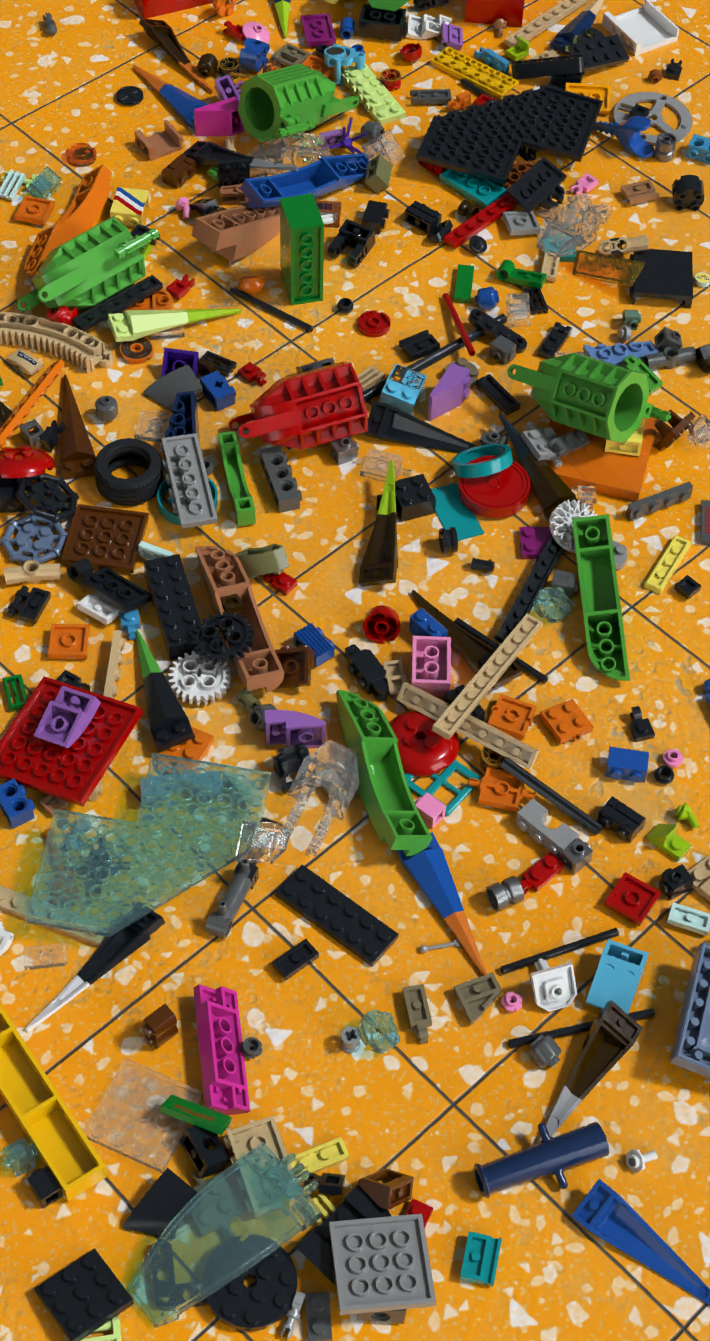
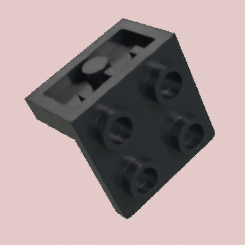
[217,159,250,188]

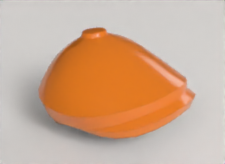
[238,274,266,296]

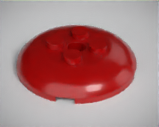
[0,445,55,478]
[389,710,459,777]

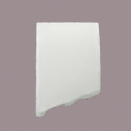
[406,13,452,40]

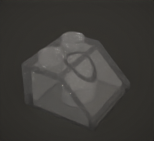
[235,820,290,864]

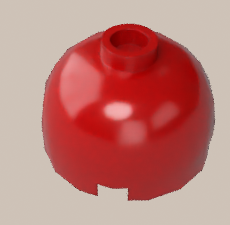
[363,605,401,644]

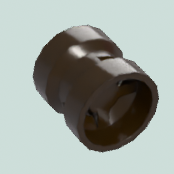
[458,200,480,219]

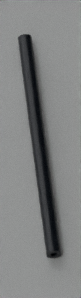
[508,1008,655,1048]

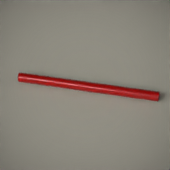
[442,293,476,356]

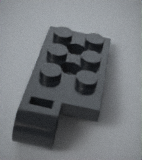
[67,558,152,614]

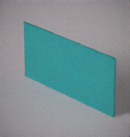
[431,482,484,541]

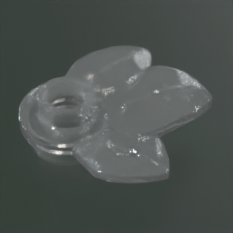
[536,203,565,222]

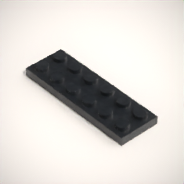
[275,864,399,967]

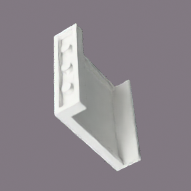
[602,0,679,56]

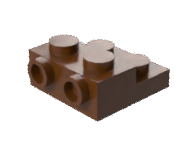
[275,645,315,689]

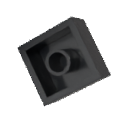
[395,474,436,522]

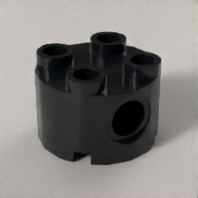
[672,175,704,211]

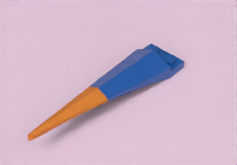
[133,65,208,130]
[396,832,487,976]

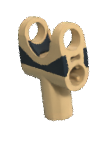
[599,235,649,257]

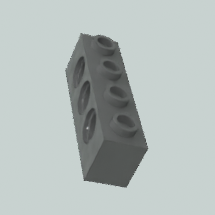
[260,446,302,513]

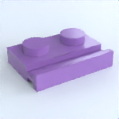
[441,21,463,50]

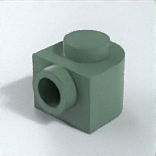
[622,310,641,330]

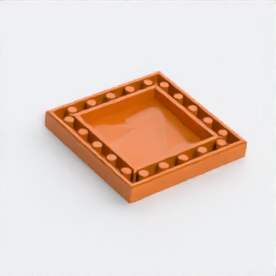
[544,417,659,501]

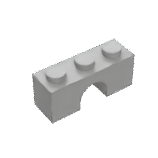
[515,799,579,859]

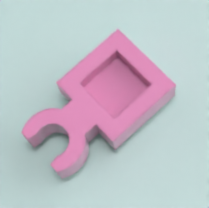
[570,173,598,198]

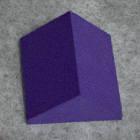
[161,347,199,377]

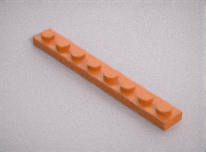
[0,359,65,449]

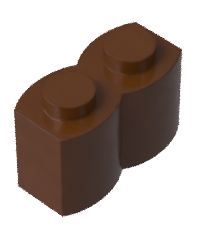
[142,1004,178,1049]

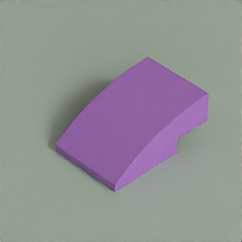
[33,686,101,748]
[264,710,326,748]

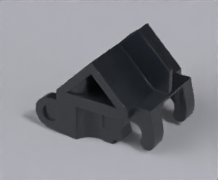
[273,742,319,794]

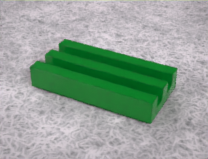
[2,674,28,713]

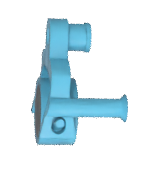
[324,44,366,84]

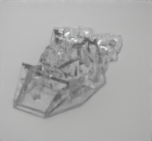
[246,132,332,178]
[536,193,613,258]
[278,740,359,857]

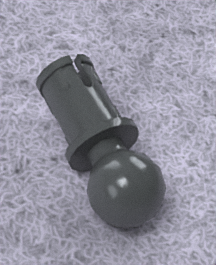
[43,13,57,36]

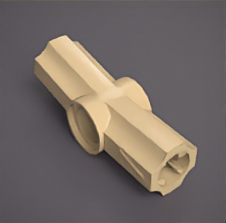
[3,560,61,585]

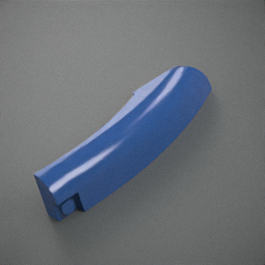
[240,153,369,209]

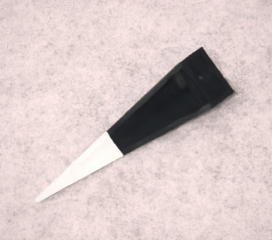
[25,902,165,1033]

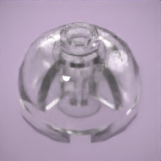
[686,414,710,450]

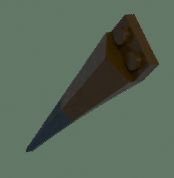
[499,412,581,522]

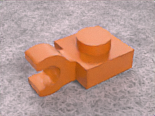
[447,90,471,111]

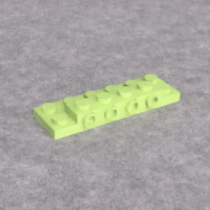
[341,62,406,125]

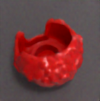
[46,306,78,327]

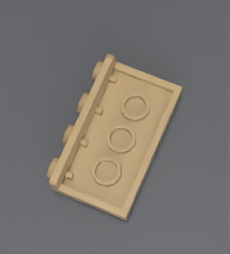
[223,1115,303,1219]

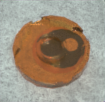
[65,143,97,167]

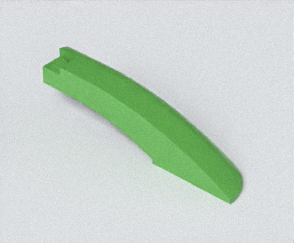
[572,514,630,681]
[336,690,432,856]

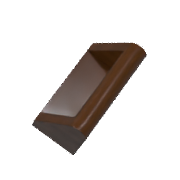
[358,1168,414,1210]

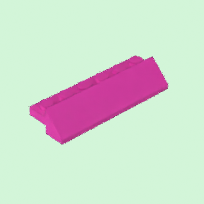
[193,984,250,1115]

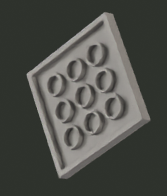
[329,1214,436,1315]

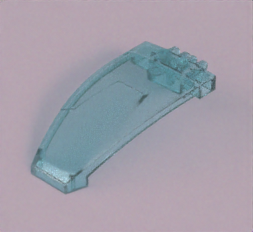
[127,1142,322,1328]

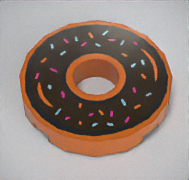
[120,337,154,364]

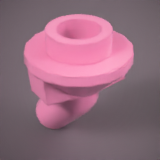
[176,197,190,219]

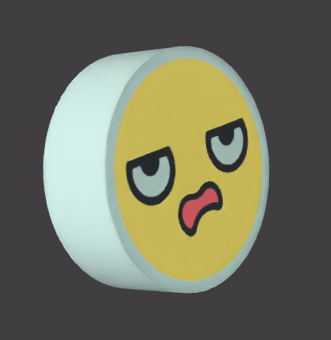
[694,272,710,288]

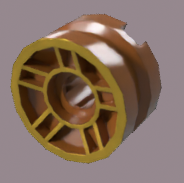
[480,746,506,772]

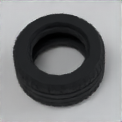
[94,438,163,506]

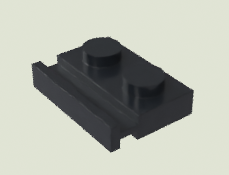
[399,330,440,361]

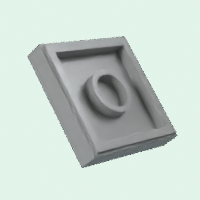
[502,211,541,235]

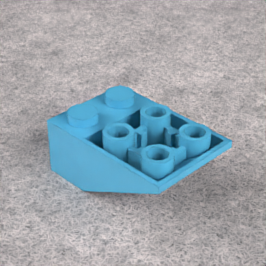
[586,939,649,1014]

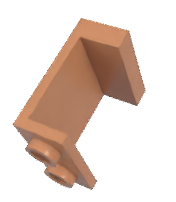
[134,120,183,161]

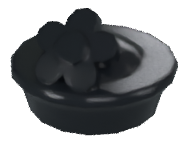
[469,235,487,254]

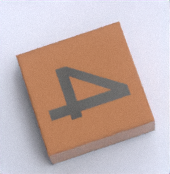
[39,795,68,817]

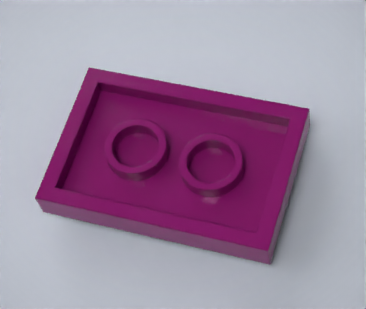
[301,13,336,47]

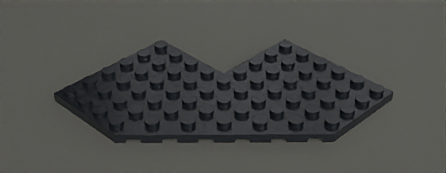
[416,85,603,185]

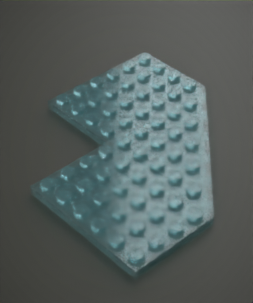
[25,753,271,937]

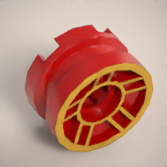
[380,68,401,91]

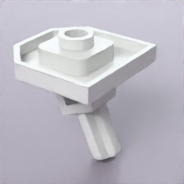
[530,958,577,1012]

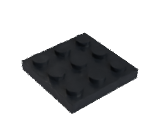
[34,1248,134,1341]

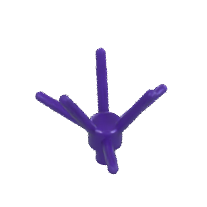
[329,117,368,156]

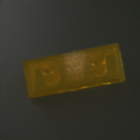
[572,250,645,287]

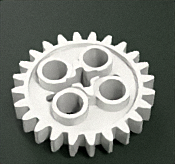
[168,651,231,706]

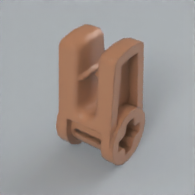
[220,183,249,205]

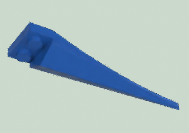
[571,1179,710,1305]

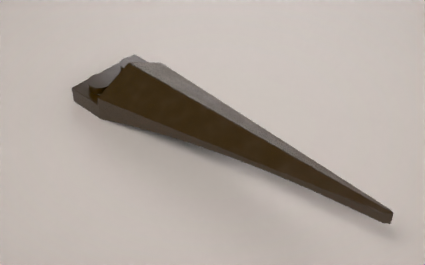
[411,590,523,689]

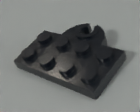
[567,27,630,72]
[505,157,567,214]

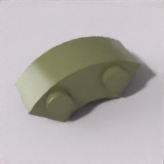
[235,544,290,578]

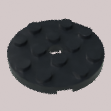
[203,1235,298,1331]

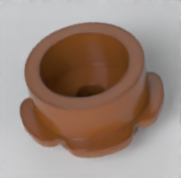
[648,69,663,83]

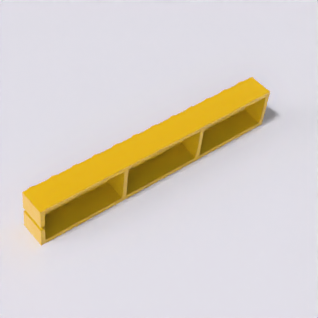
[0,1005,108,1201]

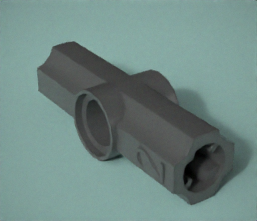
[643,347,697,369]

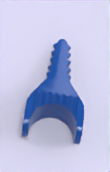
[593,116,654,159]

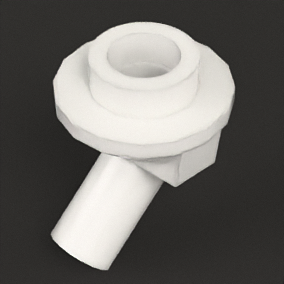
[626,1150,658,1173]

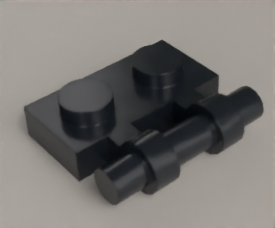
[6,585,51,624]

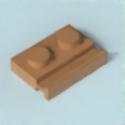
[620,180,659,205]

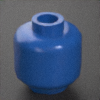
[475,287,499,310]

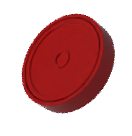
[458,455,530,518]

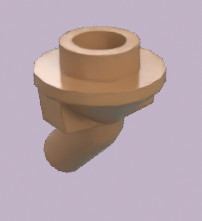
[493,19,507,37]

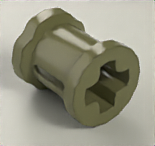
[236,688,261,713]

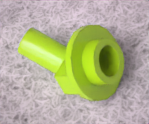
[675,802,700,830]

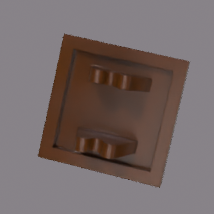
[654,410,696,451]

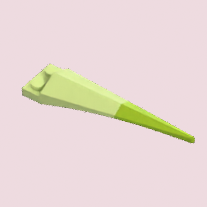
[108,309,242,342]

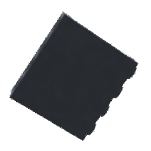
[629,249,693,309]

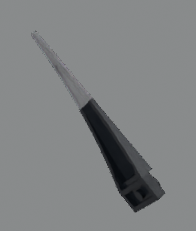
[182,141,298,171]

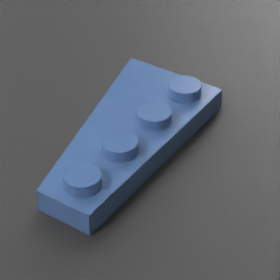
[583,341,659,366]

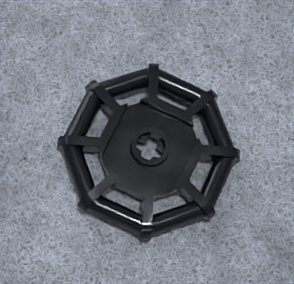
[15,473,79,523]

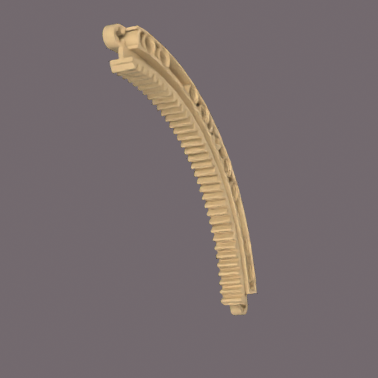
[0,312,114,373]

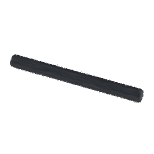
[500,757,603,835]

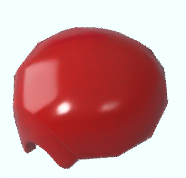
[400,43,422,62]

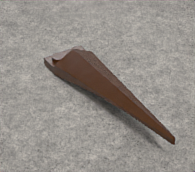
[60,375,96,479]

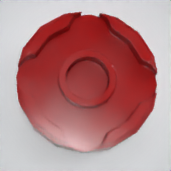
[357,310,391,338]

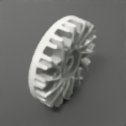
[549,500,598,553]

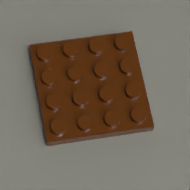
[61,504,149,573]

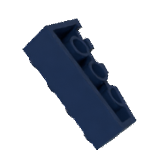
[162,391,200,458]

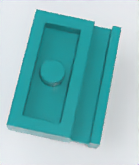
[460,1231,502,1287]

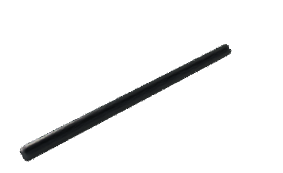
[362,314,508,402]

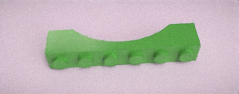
[218,431,256,526]

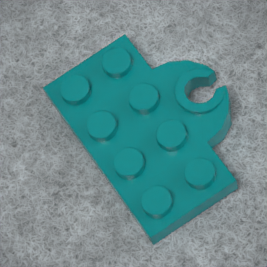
[439,169,507,208]

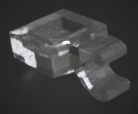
[577,486,597,512]

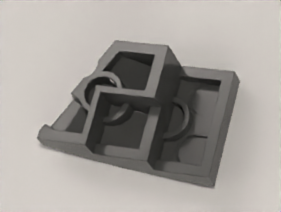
[143,365,203,412]

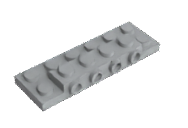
[162,433,218,528]

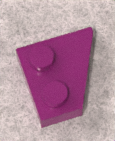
[519,527,551,559]

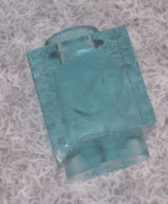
[2,1137,39,1177]

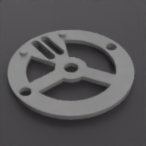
[613,92,692,145]

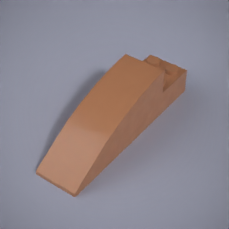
[192,204,280,262]

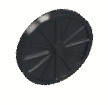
[116,86,143,105]

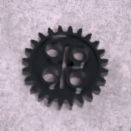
[192,611,255,666]

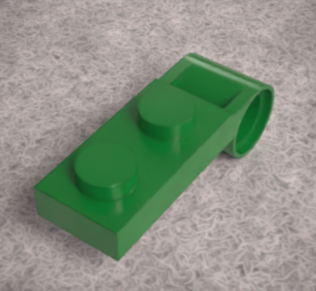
[496,260,547,289]

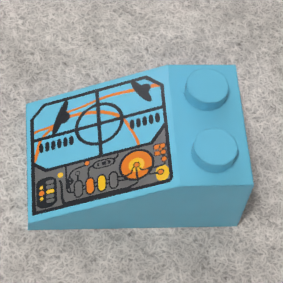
[379,364,427,415]

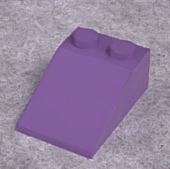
[427,363,471,421]

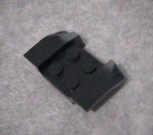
[296,1184,392,1286]

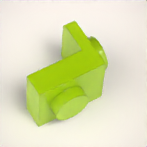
[506,36,530,61]

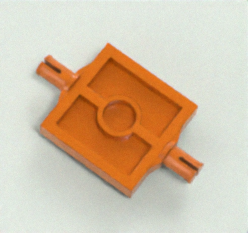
[468,767,536,812]

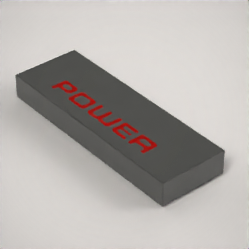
[700,500,710,545]

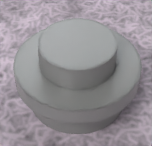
[617,325,632,342]

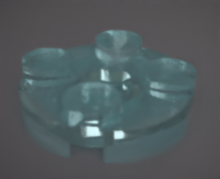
[533,587,571,623]
[358,1010,400,1054]

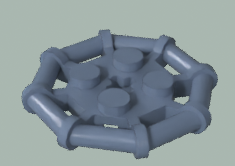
[0,515,68,564]

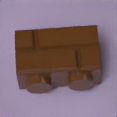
[162,154,196,189]

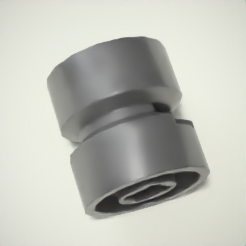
[654,132,677,162]
[486,876,524,912]

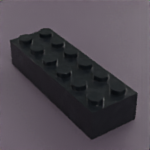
[143,554,201,661]

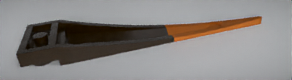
[139,18,213,95]

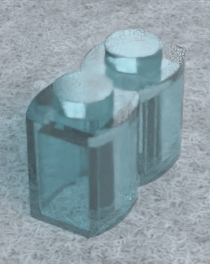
[26,166,62,200]

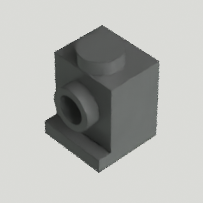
[480,430,508,445]

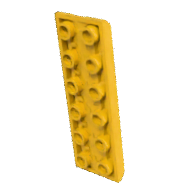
[430,46,519,99]

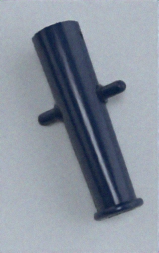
[473,1122,609,1198]

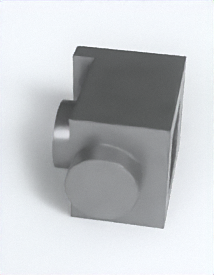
[19,419,45,448]

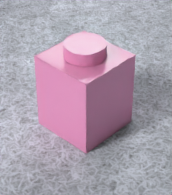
[415,792,446,829]

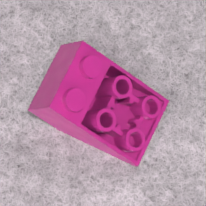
[194,96,244,136]

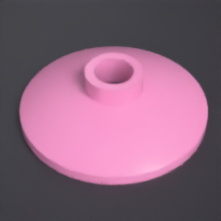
[242,21,270,43]

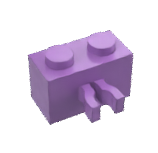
[214,74,243,101]

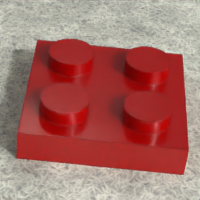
[604,872,661,926]

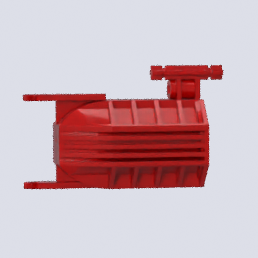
[228,361,368,450]

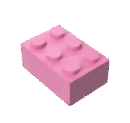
[411,636,451,697]

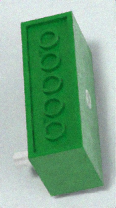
[280,193,334,306]

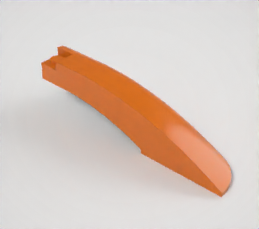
[24,164,112,276]

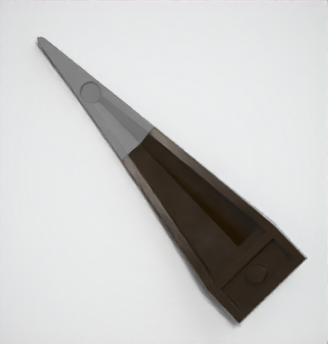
[536,1000,643,1144]

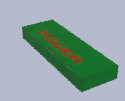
[160,1094,232,1135]

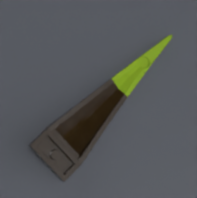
[359,459,398,587]

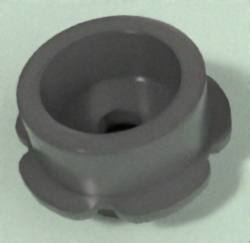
[241,1037,262,1059]

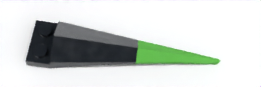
[136,630,195,752]

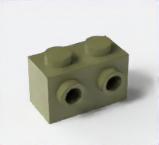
[364,154,392,193]

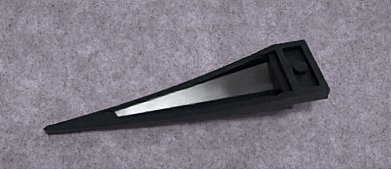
[363,401,477,453]

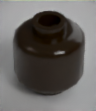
[197,53,218,77]

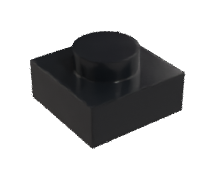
[674,575,701,599]

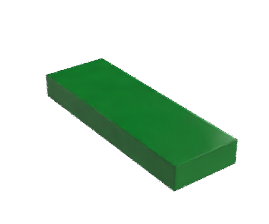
[454,264,474,303]

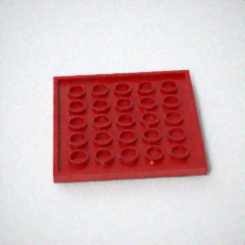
[0,676,144,807]

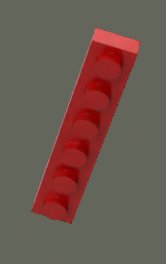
[443,195,518,249]

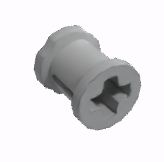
[341,1026,361,1054]

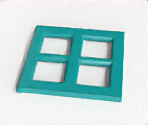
[405,760,482,816]

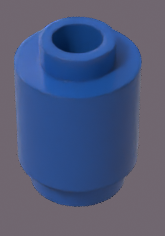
[339,17,355,39]

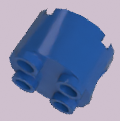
[239,37,270,72]

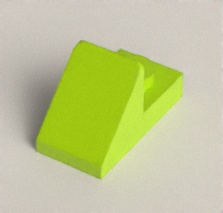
[646,824,692,862]

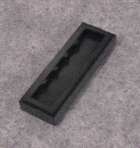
[476,374,521,416]

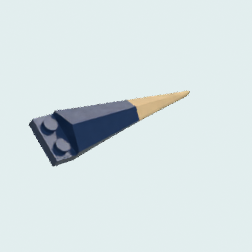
[550,0,604,55]

